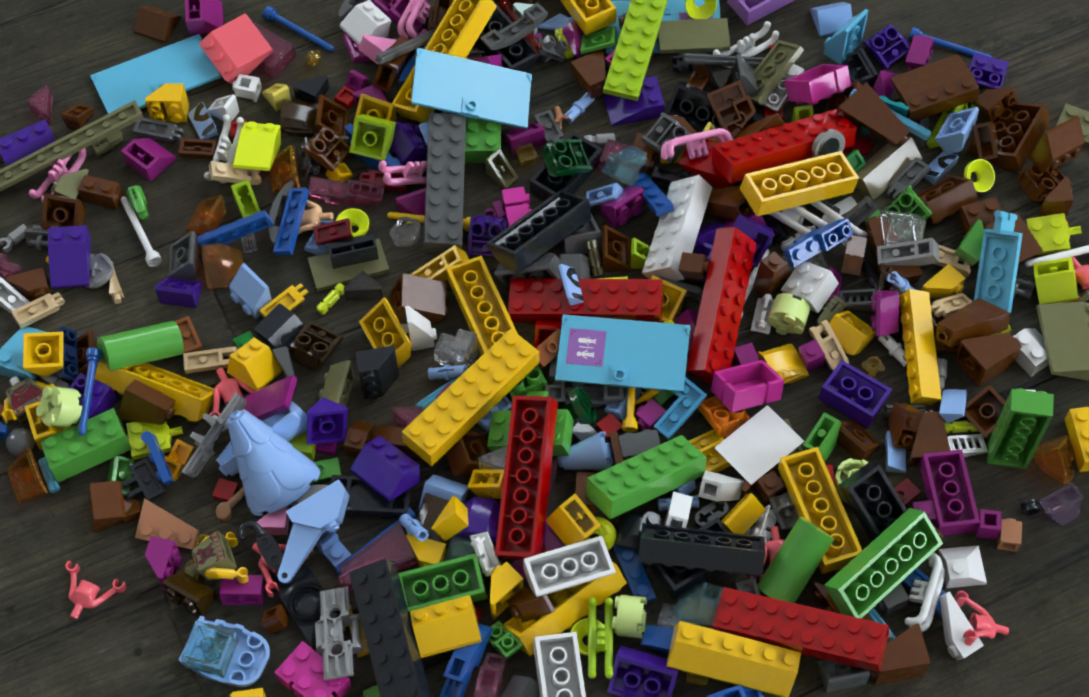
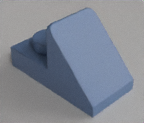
[315,532,352,569]

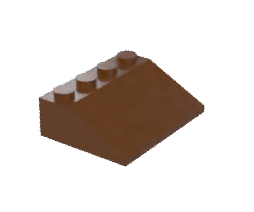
[890,54,979,121]
[966,102,1051,172]

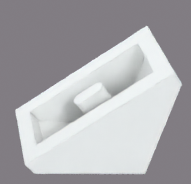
[207,94,240,122]

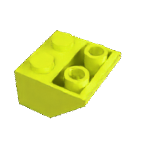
[1033,257,1079,304]

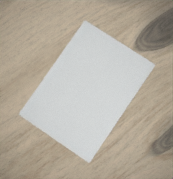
[715,405,804,485]

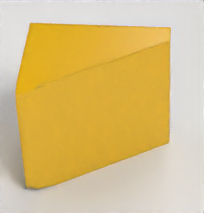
[326,163,353,186]

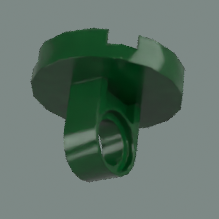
[561,386,597,424]

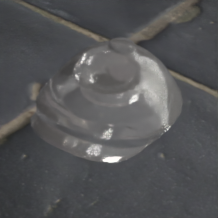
[390,217,422,247]

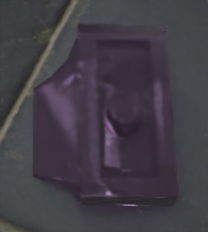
[1038,482,1084,526]

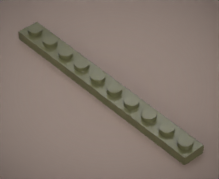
[0,100,144,192]

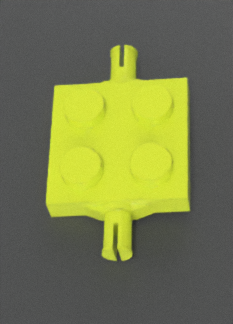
[1027,213,1082,256]
[126,420,183,460]

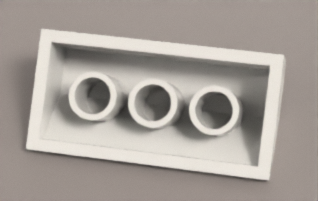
[523,535,616,597]

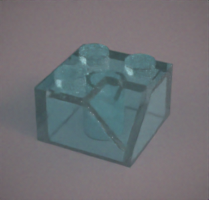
[181,620,239,678]

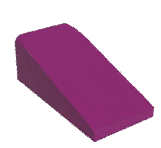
[562,22,584,59]

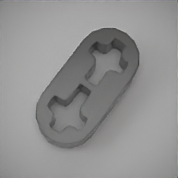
[694,501,728,529]

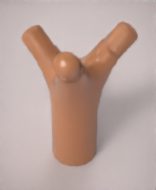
[553,106,569,130]

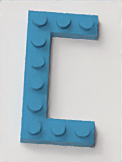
[654,377,707,440]

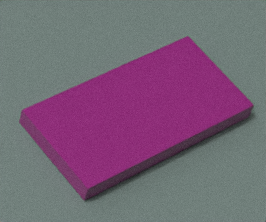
[228,375,297,430]

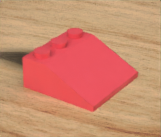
[199,14,274,84]

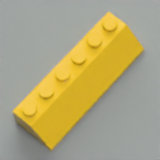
[94,359,214,422]
[503,562,627,656]
[666,621,801,697]

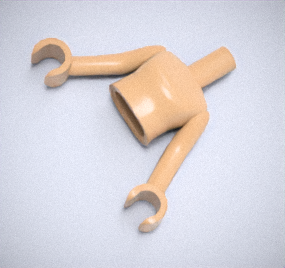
[298,200,333,234]

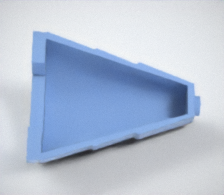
[216,401,307,477]
[227,409,320,516]

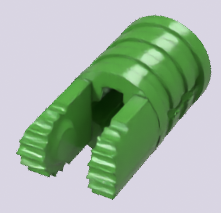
[126,185,149,221]

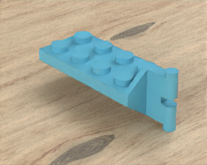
[974,210,1023,313]

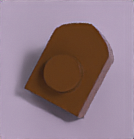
[686,64,710,90]

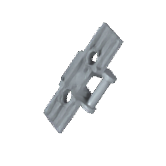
[181,392,247,478]
[315,586,363,680]

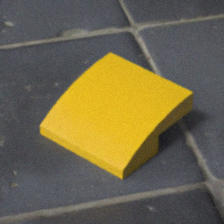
[689,429,732,479]

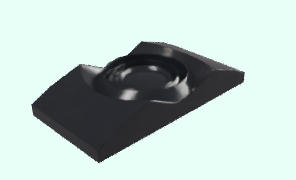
[331,475,411,519]
[273,563,348,650]

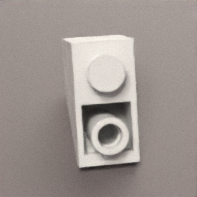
[698,470,744,502]
[664,491,693,528]

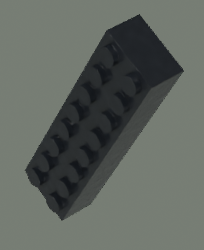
[349,558,431,697]

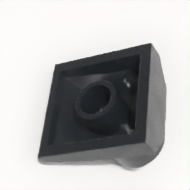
[616,511,662,553]

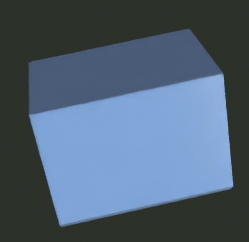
[810,2,852,37]
[419,474,470,510]

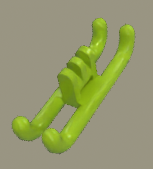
[588,597,613,679]

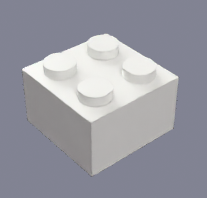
[781,261,839,313]

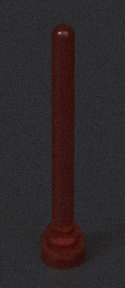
[498,0,542,50]

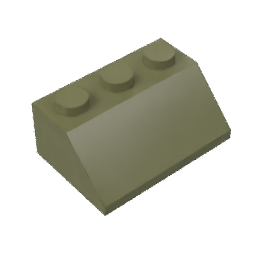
[318,360,355,407]

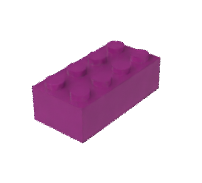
[919,449,980,536]

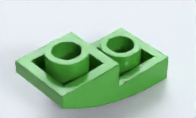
[488,621,523,659]

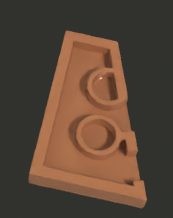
[135,499,199,550]

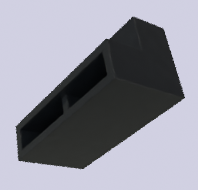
[327,234,379,269]

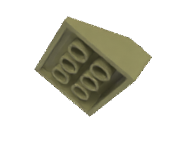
[1036,302,1089,381]

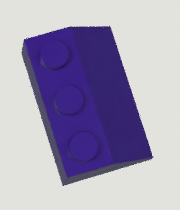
[0,119,56,166]
[818,360,892,428]
[350,436,420,501]
[607,646,679,697]

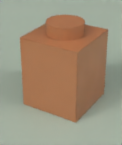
[997,518,1022,552]

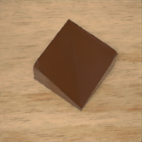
[123,498,141,524]
[261,604,289,634]

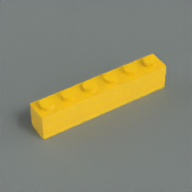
[899,289,942,406]

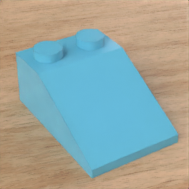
[824,9,869,65]
[0,326,45,382]

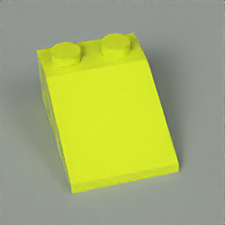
[233,122,281,171]

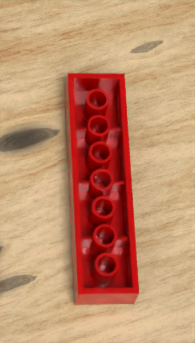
[711,109,857,183]
[686,227,756,385]
[508,279,664,323]
[495,396,558,560]
[713,587,889,672]

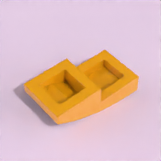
[165,439,196,482]

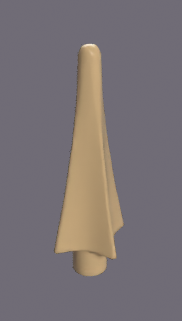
[109,262,125,304]

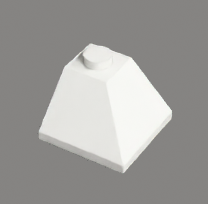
[938,545,987,588]

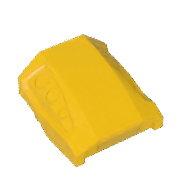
[757,344,809,384]

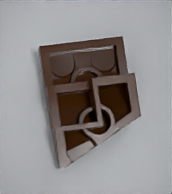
[706,80,756,138]

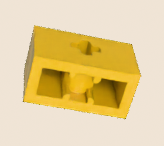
[468,469,504,499]

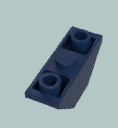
[54,326,78,382]

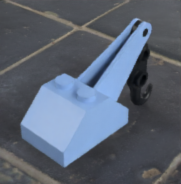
[238,479,349,584]

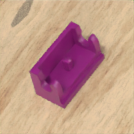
[905,35,933,71]
[220,575,265,605]

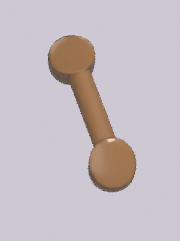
[216,487,245,522]

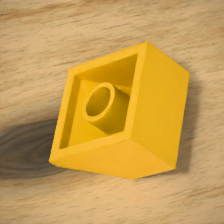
[823,310,876,355]
[227,338,282,391]
[490,562,524,620]

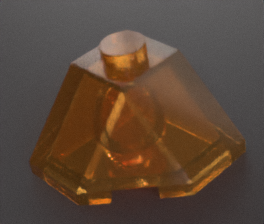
[202,243,243,289]
[1034,434,1074,485]

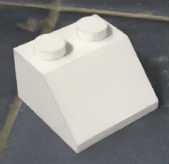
[339,0,391,45]
[1013,328,1049,377]

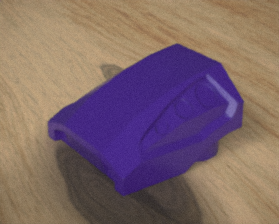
[862,24,910,69]
[468,215,508,257]
[456,497,500,542]

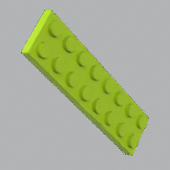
[603,0,668,101]

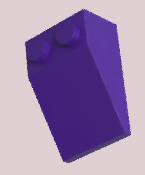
[603,76,665,127]
[48,225,91,288]

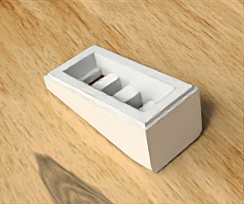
[947,434,988,457]

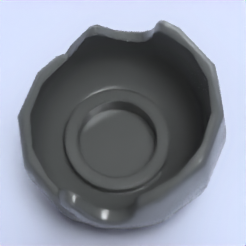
[6,428,36,458]

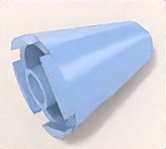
[558,431,613,471]

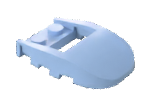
[179,616,270,687]

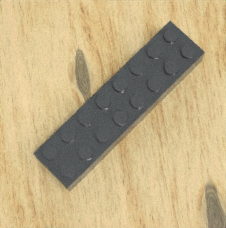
[423,113,466,254]

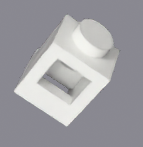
[232,74,262,102]

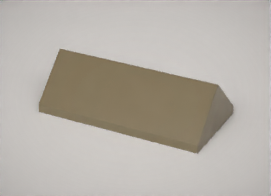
[855,137,923,202]

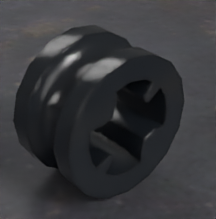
[1020,499,1041,516]

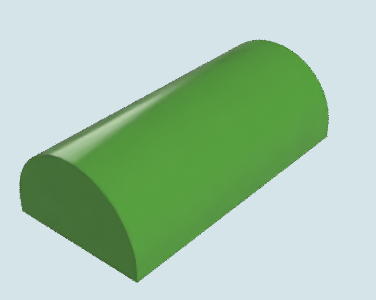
[96,321,184,371]
[757,516,834,603]

